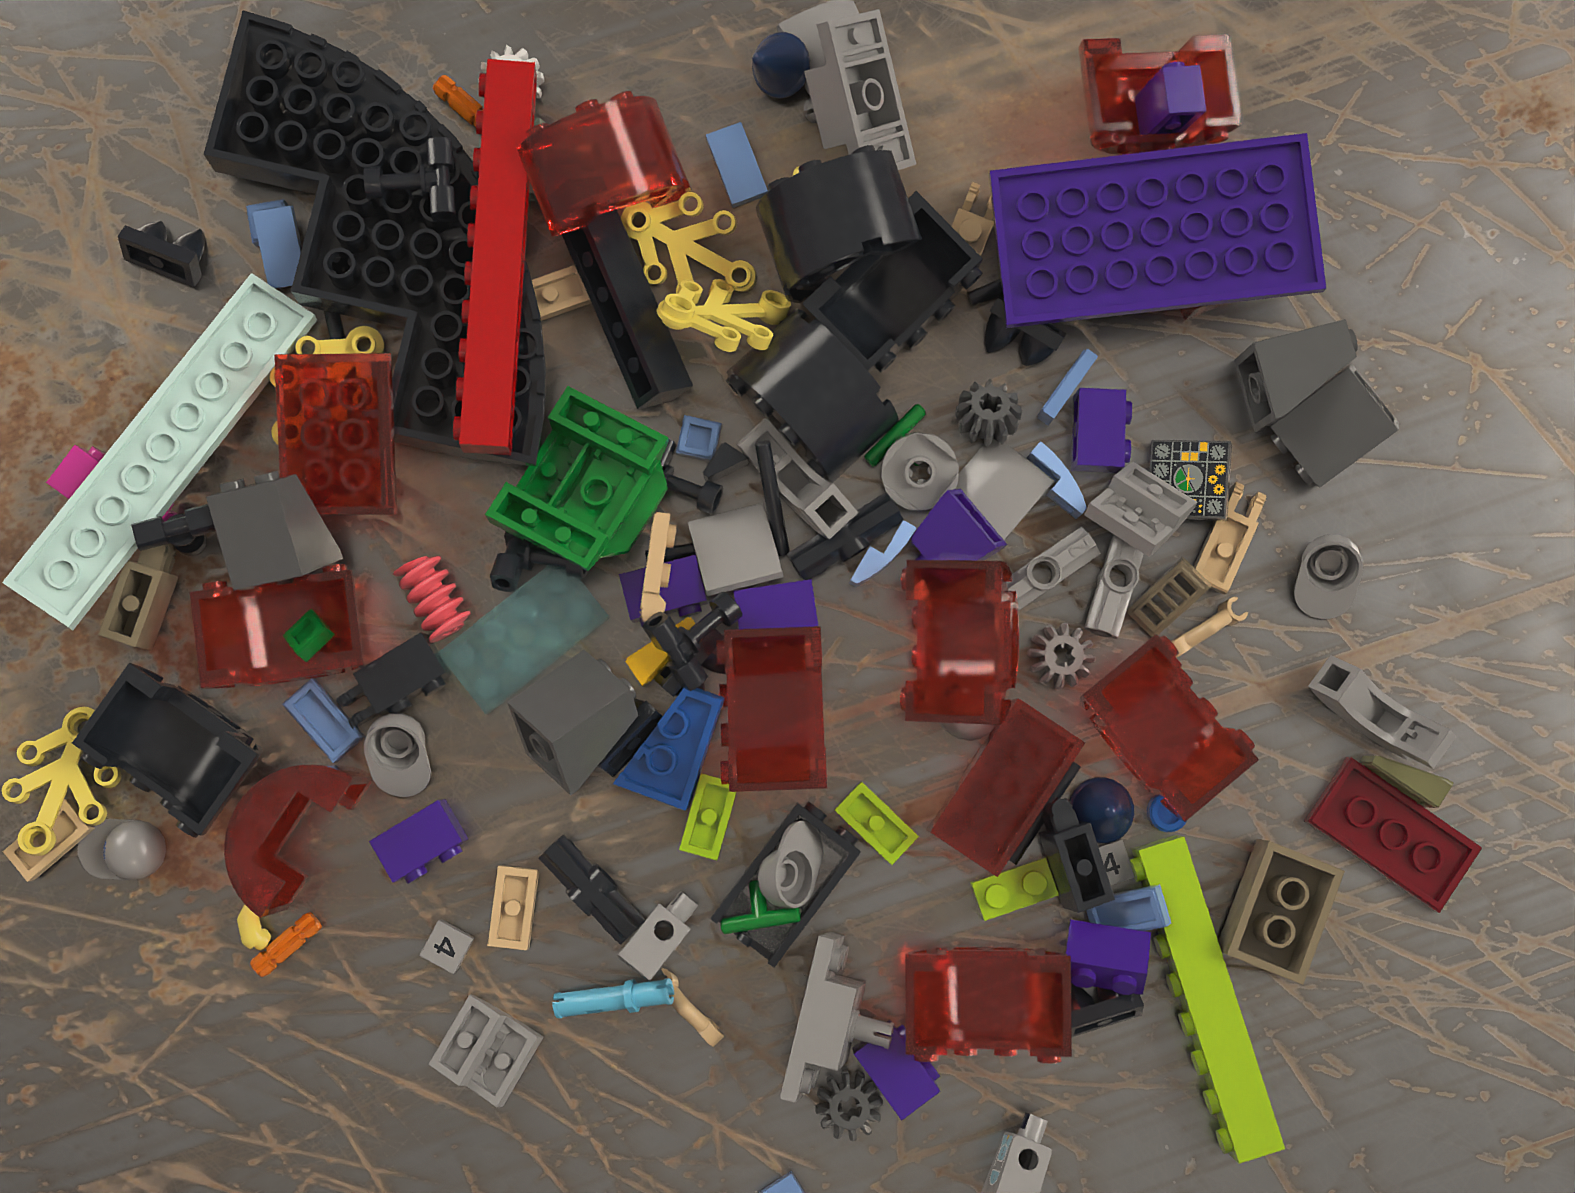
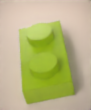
[679,773,739,861]
[834,781,919,865]
[970,857,1059,921]

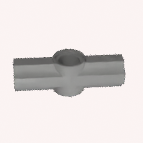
[984,526,1101,621]
[1084,534,1144,639]

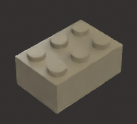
[1218,839,1345,985]

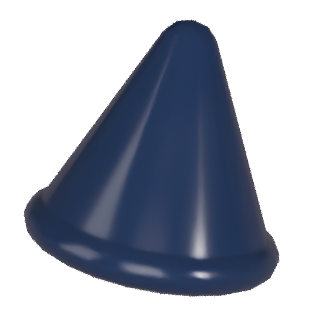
[752,32,810,98]
[1069,777,1134,844]

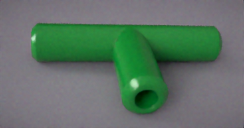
[864,404,926,466]
[720,880,801,934]

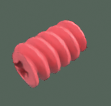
[393,556,471,643]

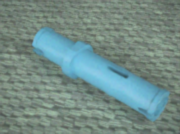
[552,978,674,1019]

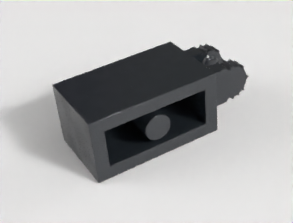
[336,632,452,729]
[1039,796,1115,913]

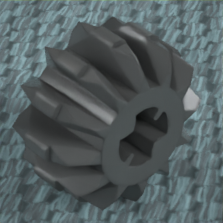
[955,379,1022,447]
[815,1070,883,1141]

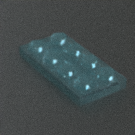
[438,565,610,714]

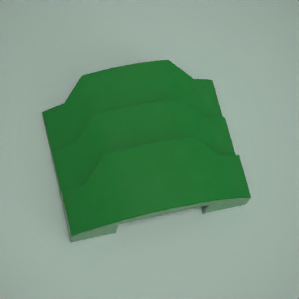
[485,386,669,571]

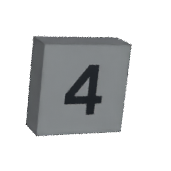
[1098,839,1135,885]
[419,919,475,974]

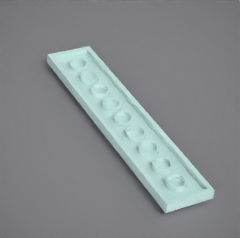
[2,273,317,630]

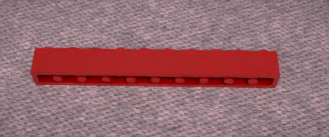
[453,59,537,455]

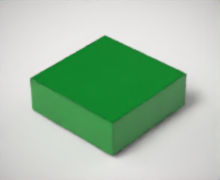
[283,609,335,662]

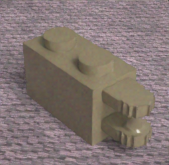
[98,543,179,650]

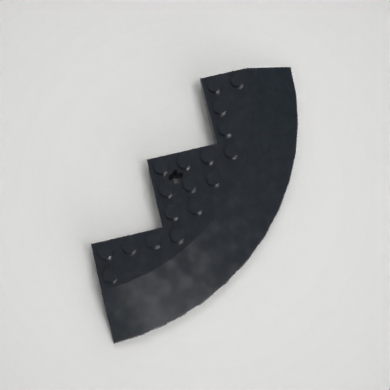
[203,10,546,466]

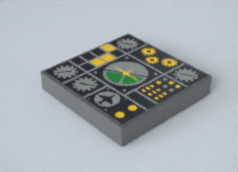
[1149,440,1232,521]

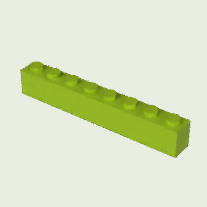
[1129,835,1285,1164]

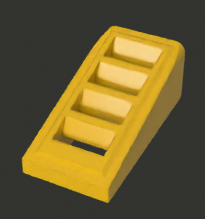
[625,617,696,687]

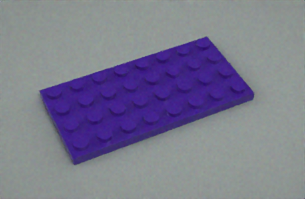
[989,133,1327,328]

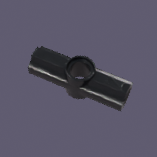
[787,492,904,580]
[538,834,646,945]

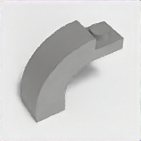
[736,419,859,539]
[1308,655,1456,769]

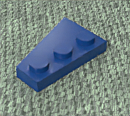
[613,688,725,811]

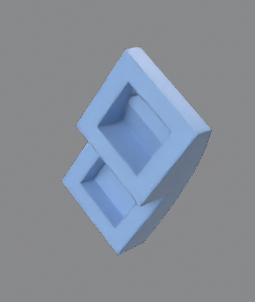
[1026,441,1087,519]
[849,520,916,588]

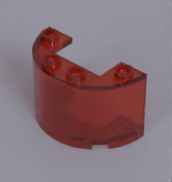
[1078,34,1242,155]
[516,91,691,236]
[900,560,1019,725]
[189,564,365,689]
[717,626,827,792]
[1080,634,1259,821]
[224,764,373,918]
[905,947,1072,1064]

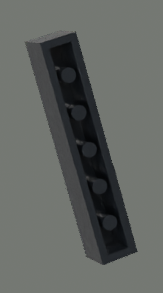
[547,177,693,409]

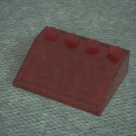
[274,353,397,515]

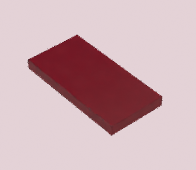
[1304,757,1482,913]

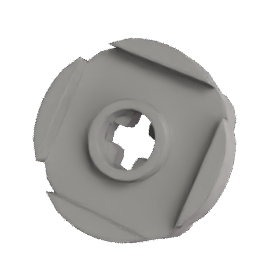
[881,432,959,511]

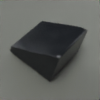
[703,442,749,482]

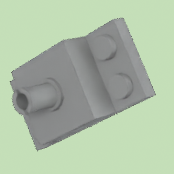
[804,9,916,170]
[780,932,895,1103]

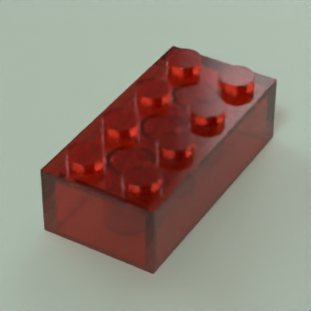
[927,698,1085,877]

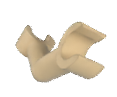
[1165,597,1248,659]
[662,968,724,1047]

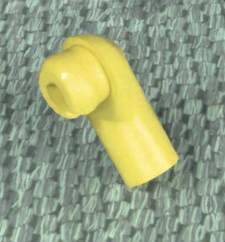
[237,888,271,951]

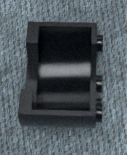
[756,145,922,303]
[802,191,983,373]
[726,309,899,483]
[72,663,263,838]

